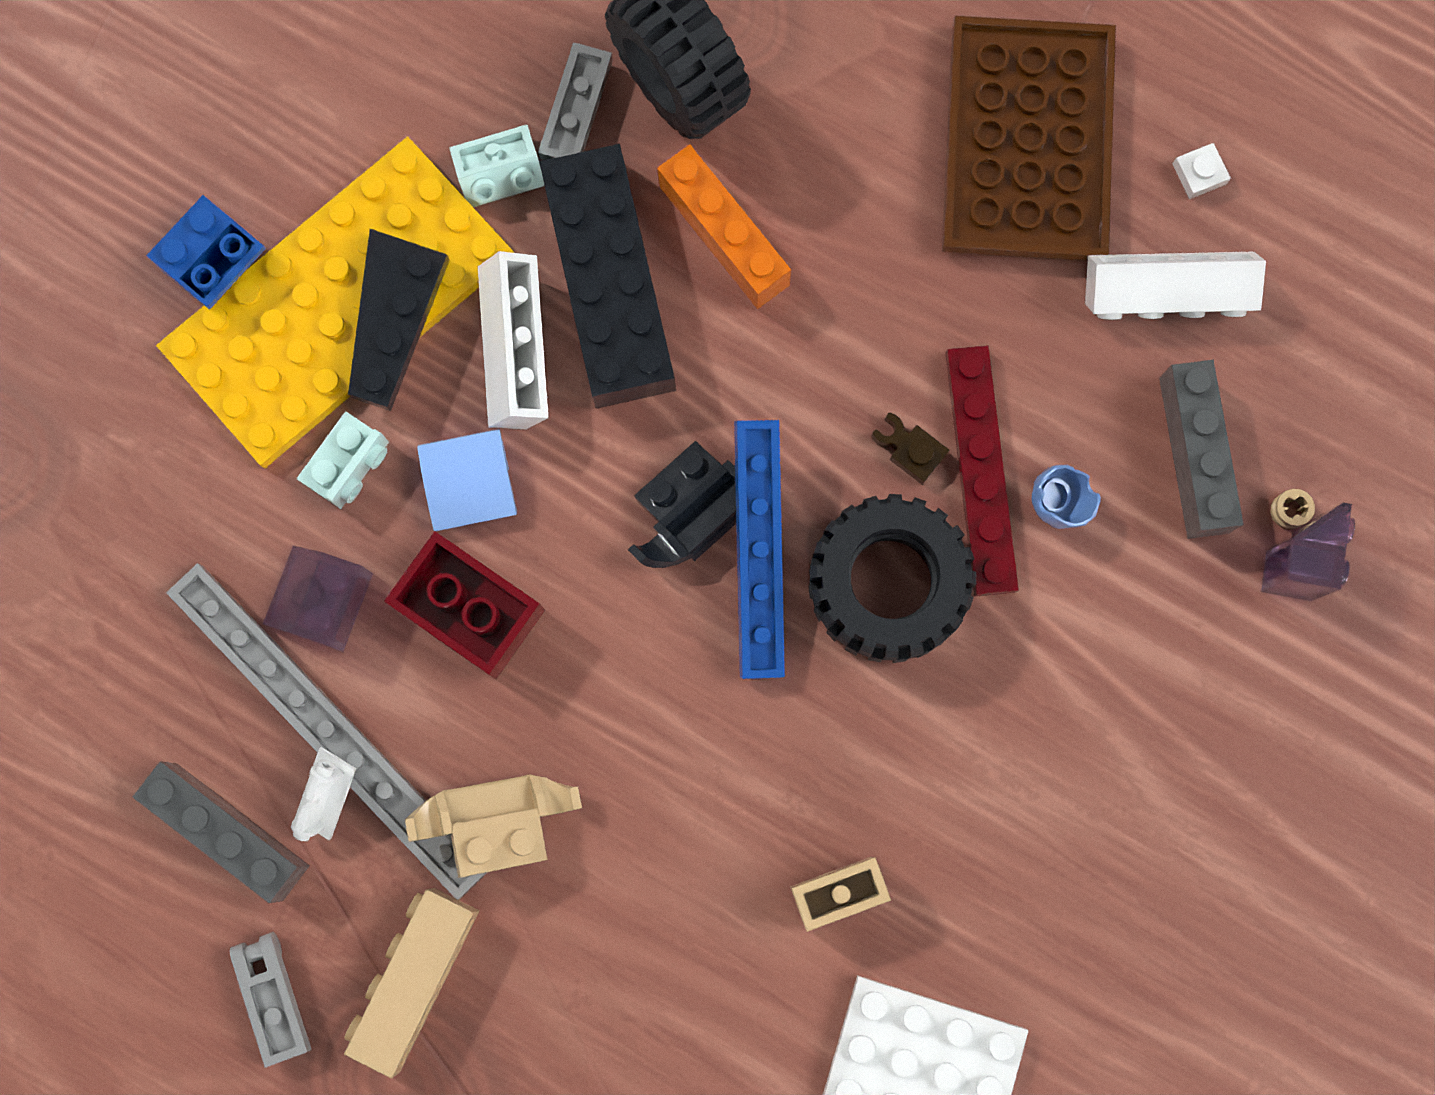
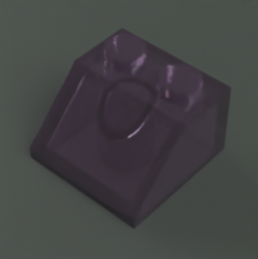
[263,546,373,652]

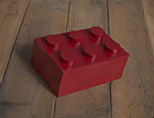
[384,531,545,679]

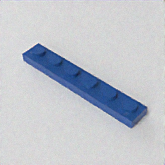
[734,420,785,679]

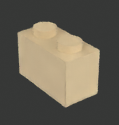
[790,857,891,931]

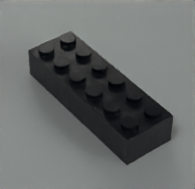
[539,144,676,409]

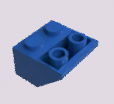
[146,195,266,310]

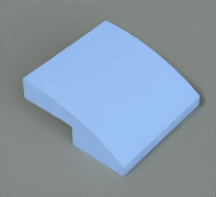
[417,429,517,531]

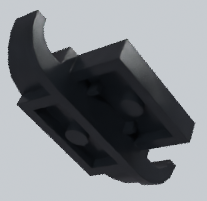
[628,441,736,568]

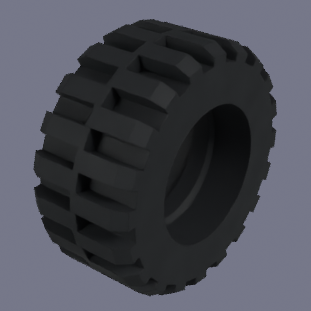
[605,0,751,139]
[808,494,976,663]

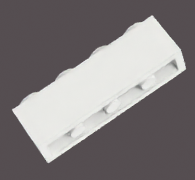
[478,251,548,429]
[1085,252,1266,320]

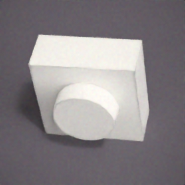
[1173,143,1231,199]

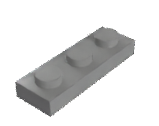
[538,42,613,160]

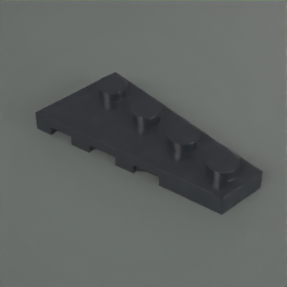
[348,229,450,411]

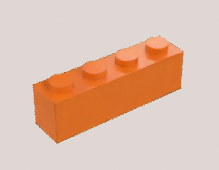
[657,144,791,310]

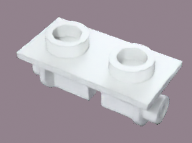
[291,747,357,841]

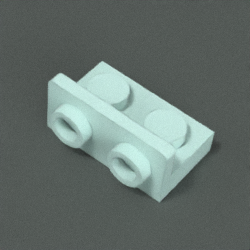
[449,125,544,207]
[297,411,389,509]

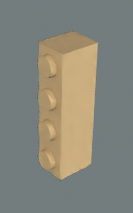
[344,888,480,1078]

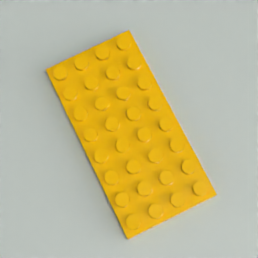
[156,136,514,469]

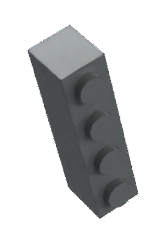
[1159,359,1244,539]
[133,761,310,903]

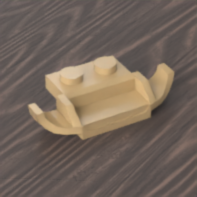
[405,775,582,878]

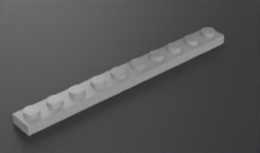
[166,563,488,901]

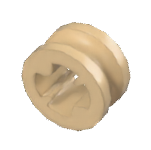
[1271,489,1315,529]

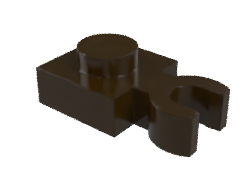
[871,413,950,485]

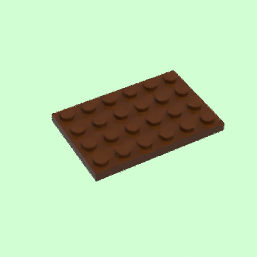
[942,16,1116,261]

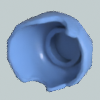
[1032,464,1101,529]

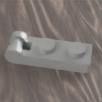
[230,932,312,1068]

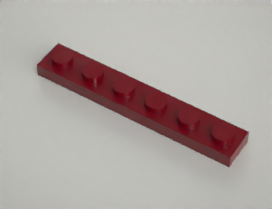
[945,345,1019,597]

